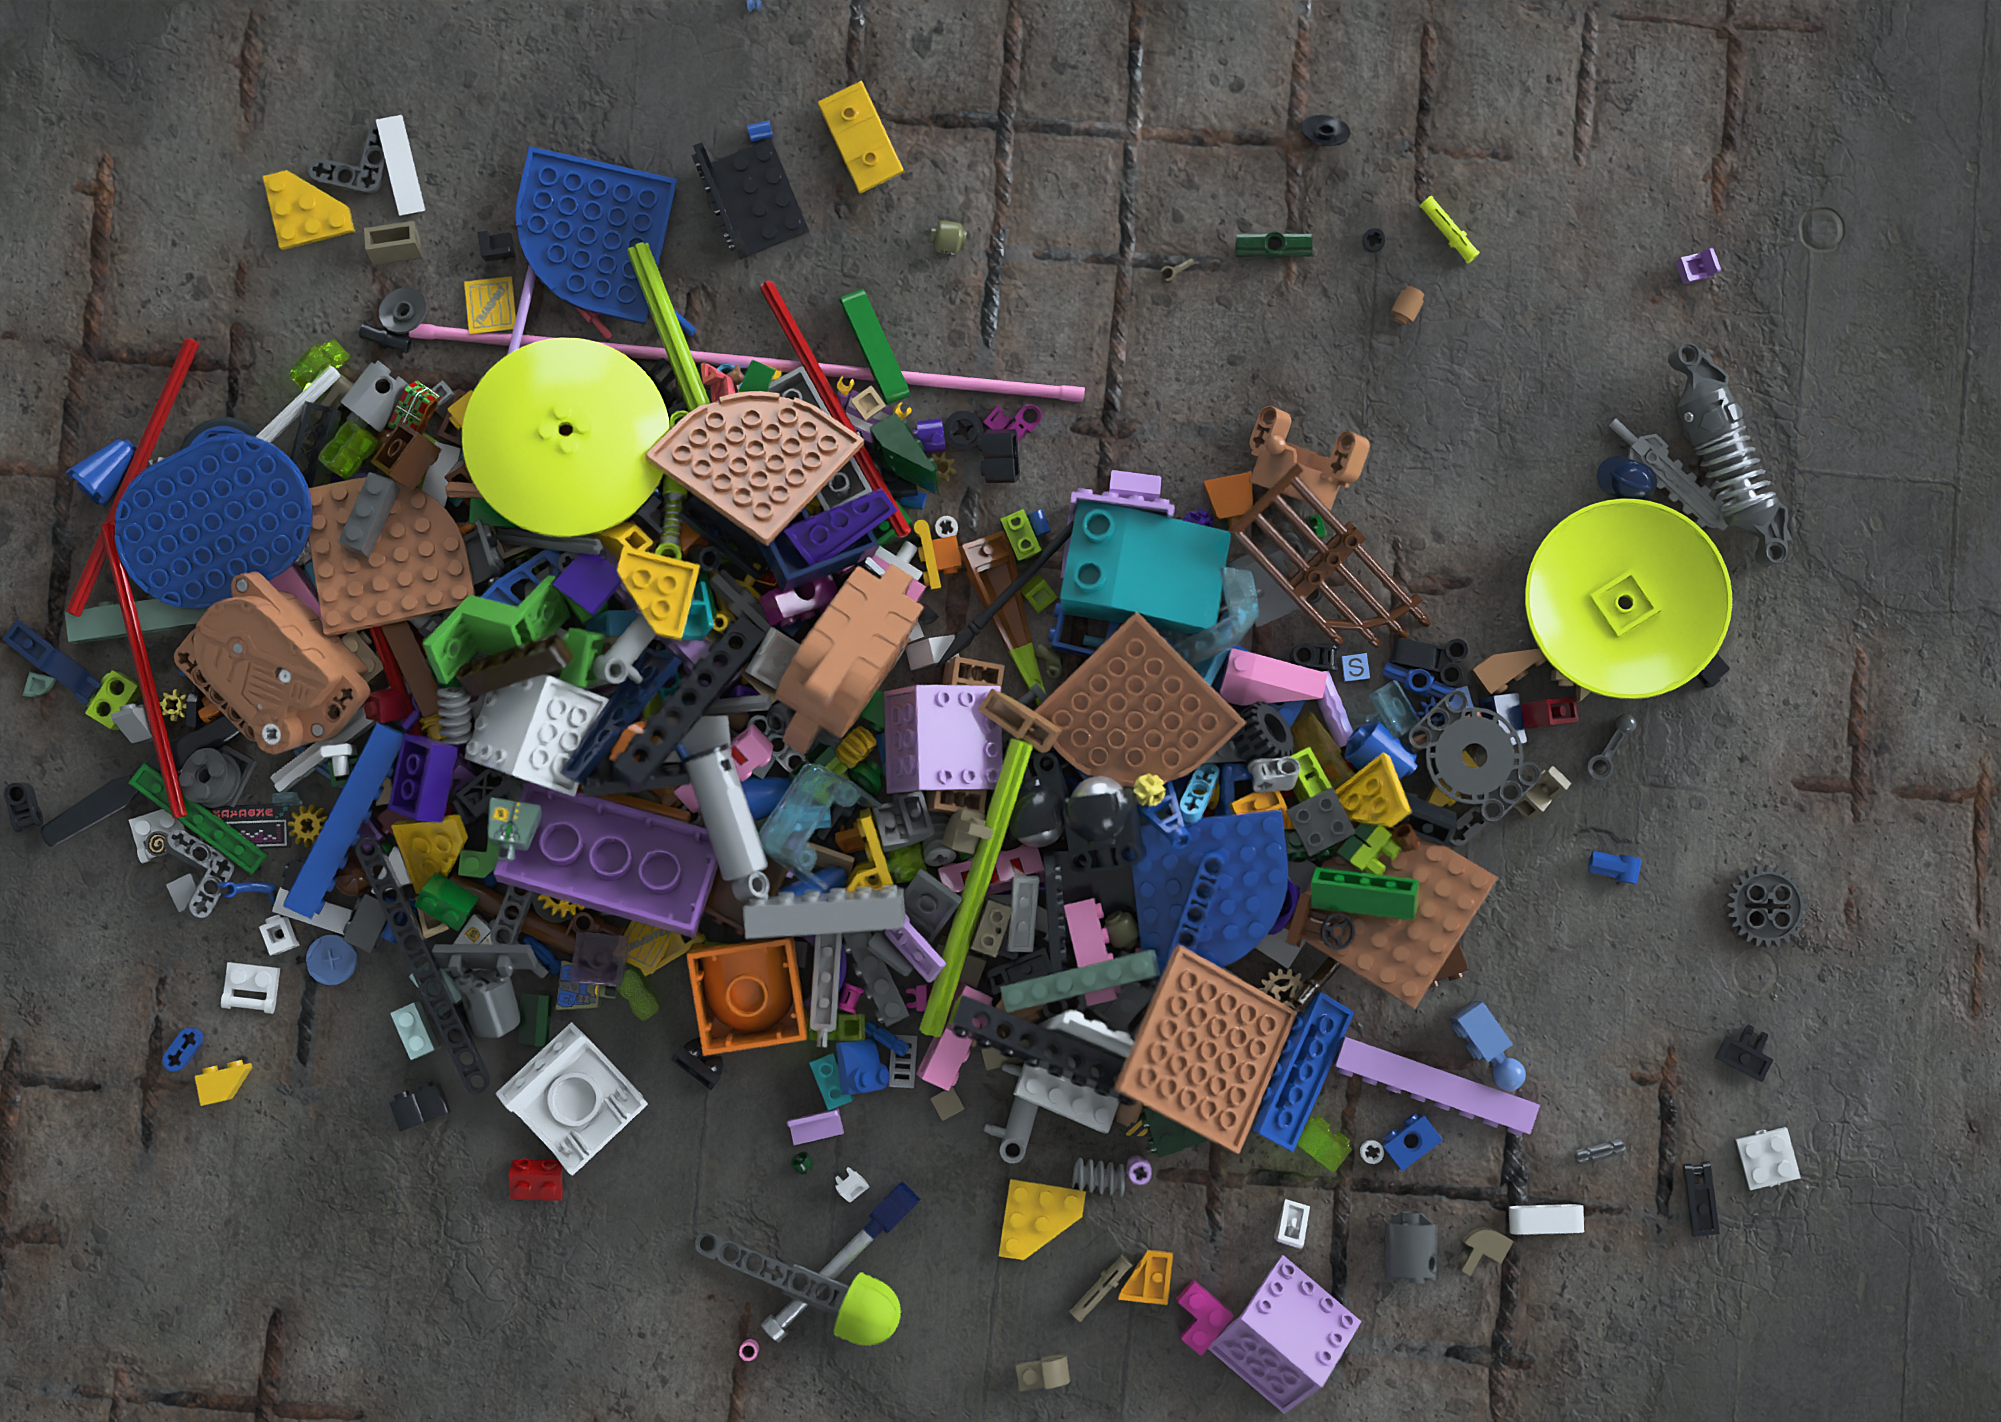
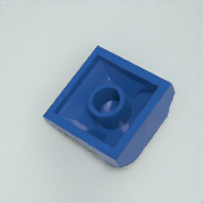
[836,1038,890,1095]

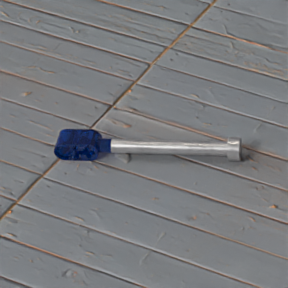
[761,1181,921,1342]

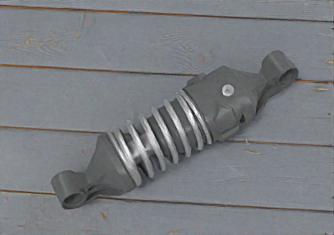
[1668,343,1792,567]

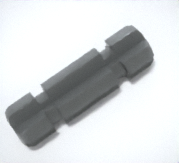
[1574,1140,1625,1165]

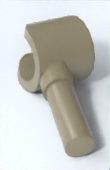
[1161,258,1195,282]

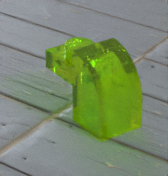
[289,339,351,391]
[808,1013,865,1041]

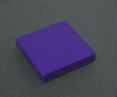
[553,553,623,616]

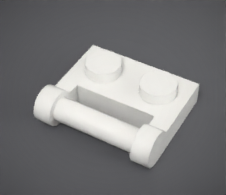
[129,809,191,863]
[221,962,280,1014]

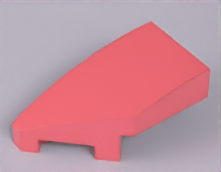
[701,363,735,403]

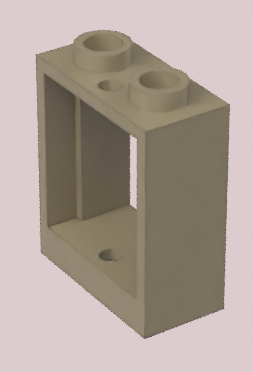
[970,897,1013,957]

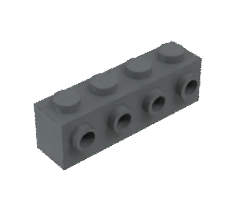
[842,930,911,1027]

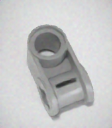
[1248,757,1300,793]

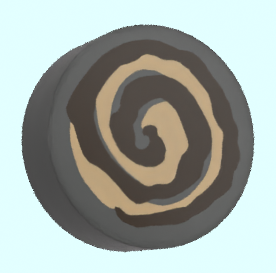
[145,831,169,857]

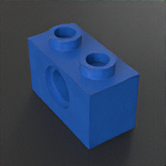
[1381,1113,1443,1171]

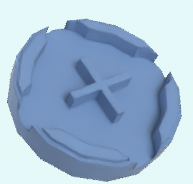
[306,935,358,985]

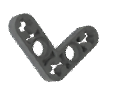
[308,123,387,195]
[163,829,234,922]

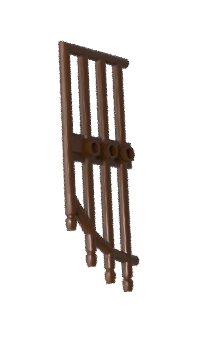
[1228,463,1431,648]

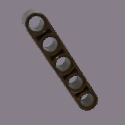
[455,634,573,697]

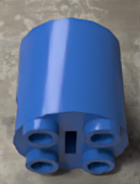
[1345,721,1417,780]

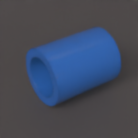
[747,120,773,143]
[1027,510,1051,537]

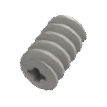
[437,687,472,744]
[922,812,956,866]
[1071,1158,1126,1197]

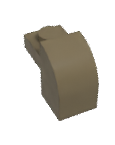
[1514,766,1571,821]
[941,809,993,855]
[1457,1227,1514,1276]
[1016,1353,1070,1391]

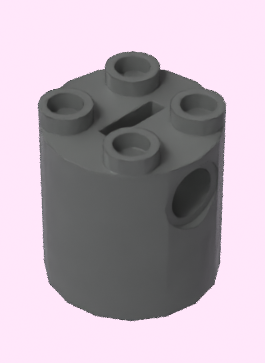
[458,969,521,1038]
[1385,1211,1437,1283]

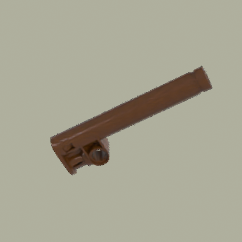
[449,871,626,972]

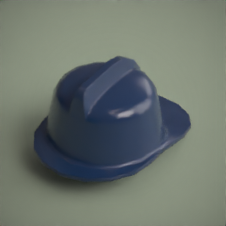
[1597,456,1657,500]

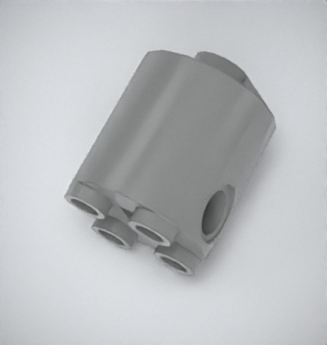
[340,361,409,432]

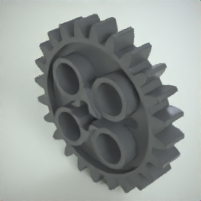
[1724,865,1810,948]

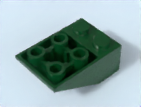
[870,413,940,495]

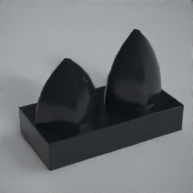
[671,1037,723,1091]

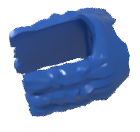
[1214,762,1263,816]

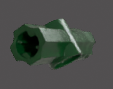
[1235,231,1313,259]

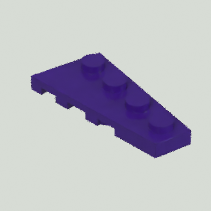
[783,488,898,566]

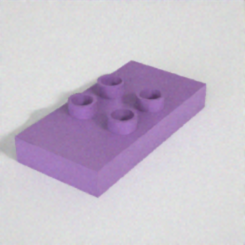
[494,780,718,938]

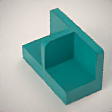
[681,582,713,641]

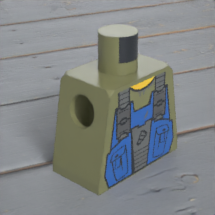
[556,960,618,1010]

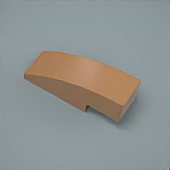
[978,688,1062,753]

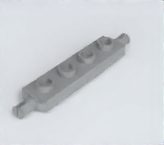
[810,932,842,1047]

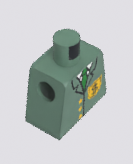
[488,797,543,862]

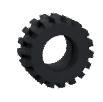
[1231,701,1295,767]

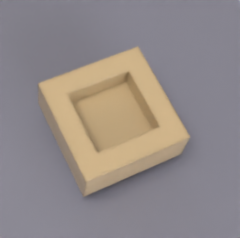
[851,386,886,422]

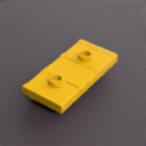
[817,81,905,194]

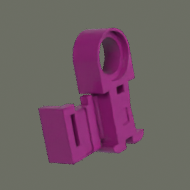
[983,404,1042,441]

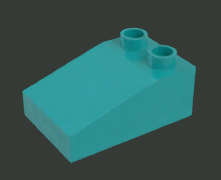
[1060,500,1232,638]

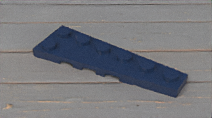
[560,647,682,784]

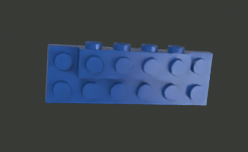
[1252,992,1354,1152]

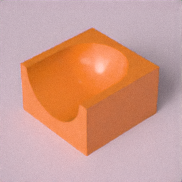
[687,935,809,1056]

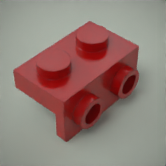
[509,1158,564,1201]

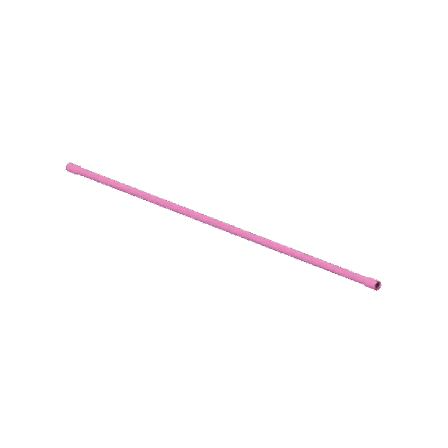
[409,324,1085,402]

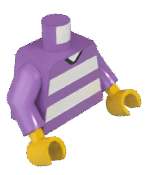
[837,376,912,447]

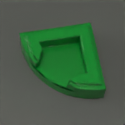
[1309,514,1326,539]

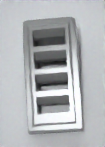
[888,1034,917,1088]

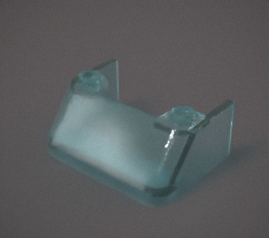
[1157,567,1260,667]
[758,763,882,890]

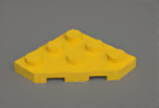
[263,170,355,250]
[617,546,700,641]
[1335,752,1411,827]
[391,814,468,894]
[999,1179,1086,1260]

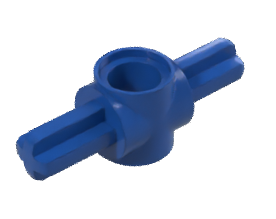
[1382,662,1456,702]

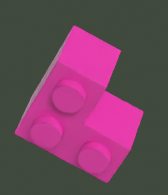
[1176,1278,1234,1356]

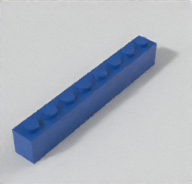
[283,722,405,919]

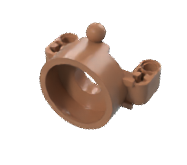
[1249,406,1370,511]

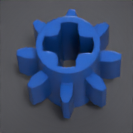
[1417,697,1445,727]

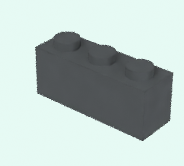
[338,472,400,558]

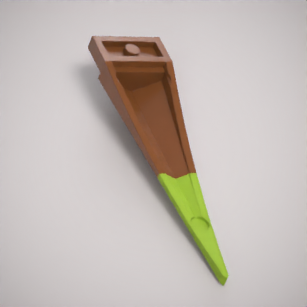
[958,530,1046,706]

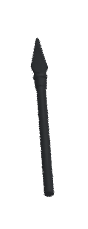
[936,521,1074,668]

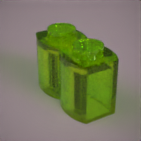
[318,420,378,480]
[614,968,662,1021]
[1297,1116,1352,1173]

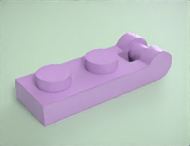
[885,914,946,983]

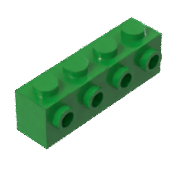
[1311,867,1419,920]

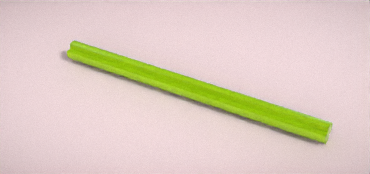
[627,242,710,413]
[919,738,1033,1038]

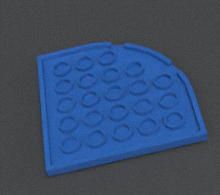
[516,146,677,325]
[1129,809,1288,979]

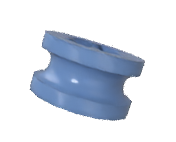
[747,0,761,12]

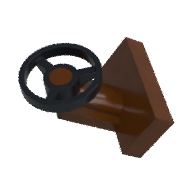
[1286,893,1355,950]

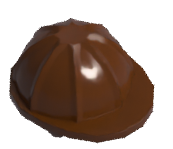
[334,853,383,897]

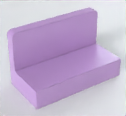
[1109,470,1161,502]
[787,1108,844,1145]

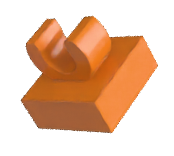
[197,696,223,723]
[835,822,868,855]

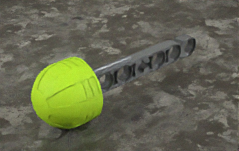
[695,1232,901,1346]

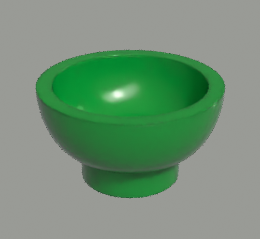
[849,761,884,795]

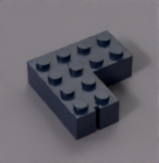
[754,507,879,593]

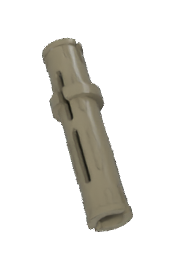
[1069,1254,1133,1322]

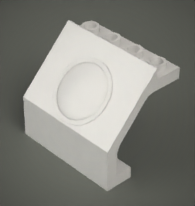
[495,1022,648,1176]

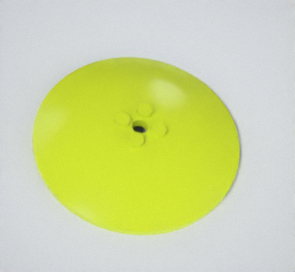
[462,338,670,537]
[1525,499,1732,699]

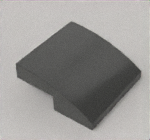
[872,791,934,852]

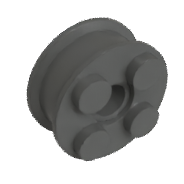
[179,748,241,808]

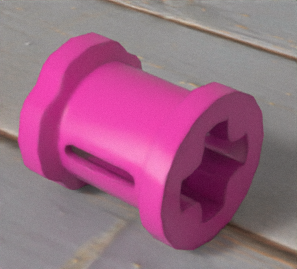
[838,982,864,1014]

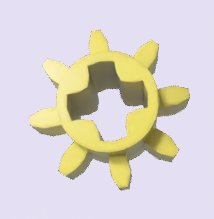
[159,689,188,721]
[1133,774,1165,807]

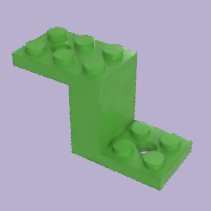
[423,575,571,685]

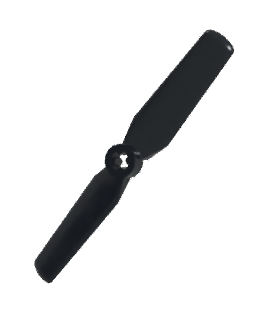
[41,714,242,847]

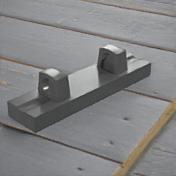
[431,944,537,977]

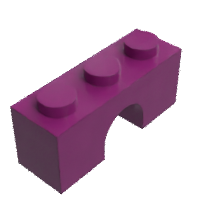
[759,574,839,627]

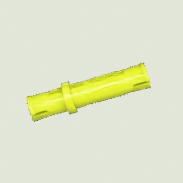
[1419,196,1480,264]

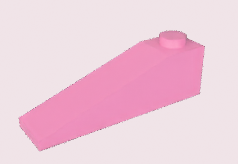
[1218,648,1328,706]

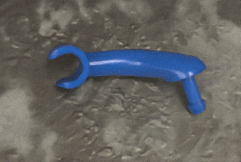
[218,881,277,904]

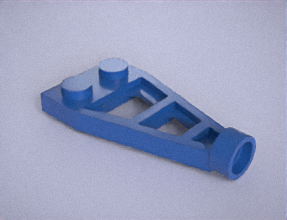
[481,549,568,607]
[1122,781,1191,849]

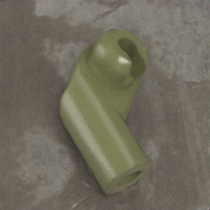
[1034,643,1063,679]

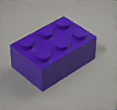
[388,734,458,823]

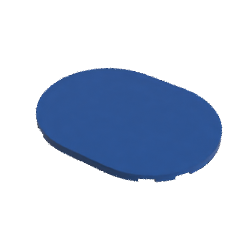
[114,434,313,609]

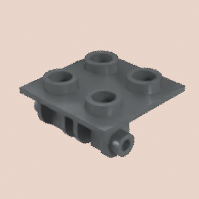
[1286,787,1356,856]

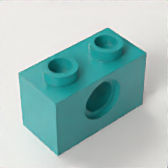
[809,1052,854,1111]

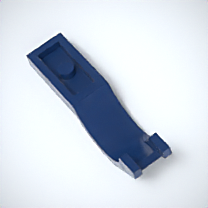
[2,619,101,705]

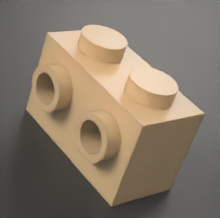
[341,630,386,685]

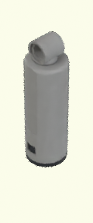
[683,743,769,902]

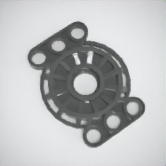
[1407,690,1541,822]

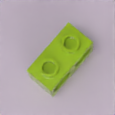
[85,670,142,730]
[1290,747,1332,803]

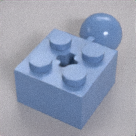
[1450,1000,1526,1091]

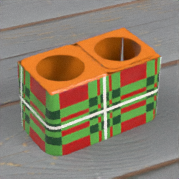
[388,381,441,435]

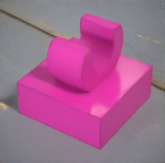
[906,984,933,1011]

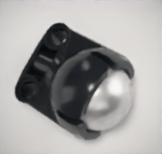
[992,750,1069,847]
[1062,776,1147,873]

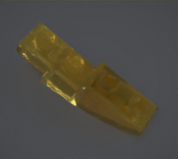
[1291,711,1355,791]

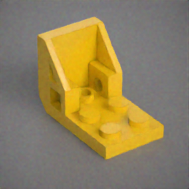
[845,808,894,892]

